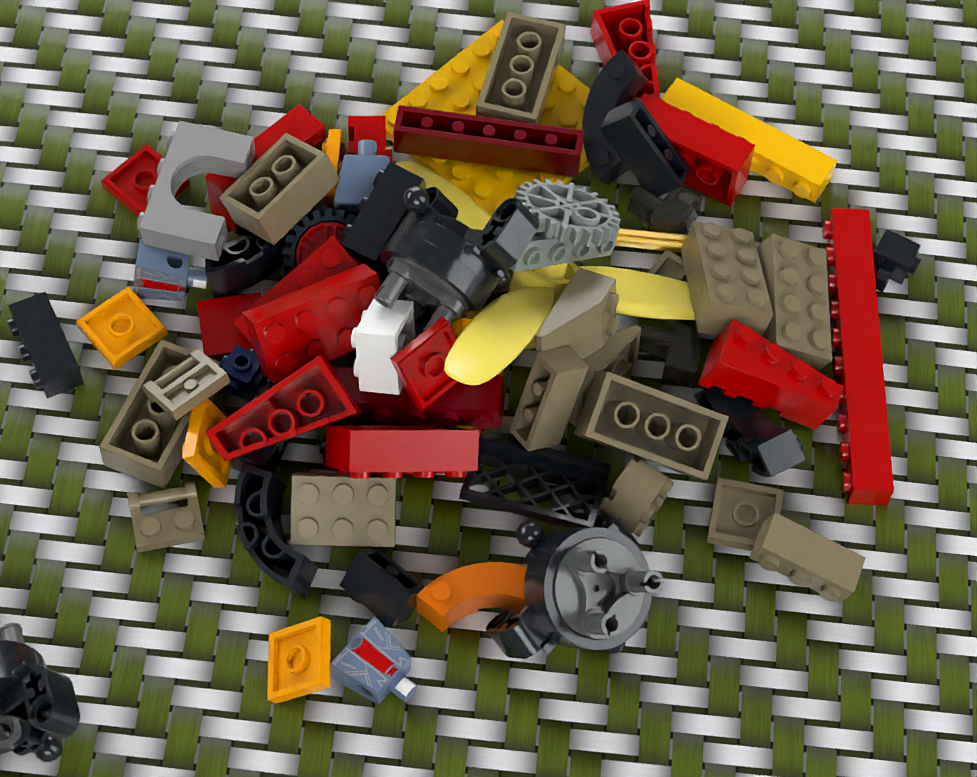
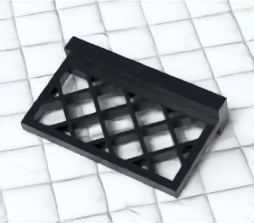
[459,430,612,528]

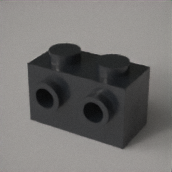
[340,547,425,627]

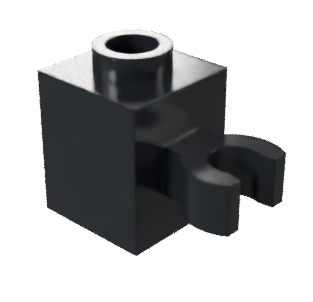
[873,229,921,292]

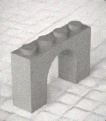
[137,121,256,261]

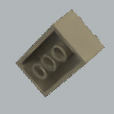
[476,11,566,124]
[681,221,773,336]
[757,234,832,371]
[99,339,221,489]
[574,371,729,480]

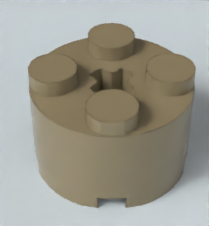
[598,456,674,537]

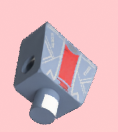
[133,239,207,301]
[330,617,418,704]

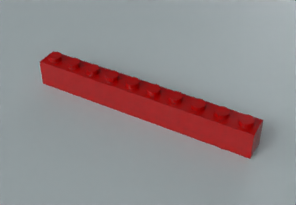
[822,208,894,505]

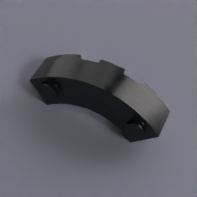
[582,49,649,185]
[205,229,291,298]
[693,385,806,477]
[234,463,318,599]

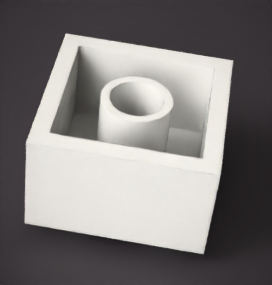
[351,299,416,395]

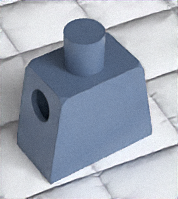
[334,139,390,214]

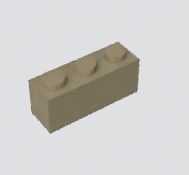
[509,346,589,452]
[749,512,866,603]

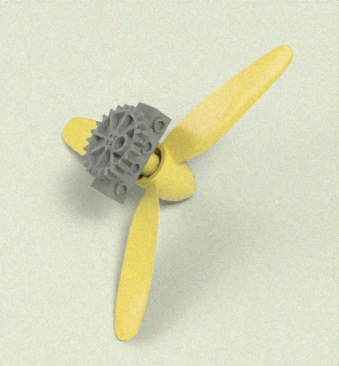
[395,161,695,385]

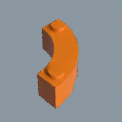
[416,562,527,632]

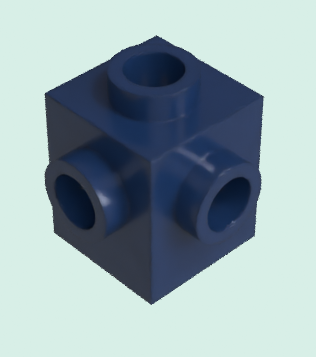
[221,345,268,402]

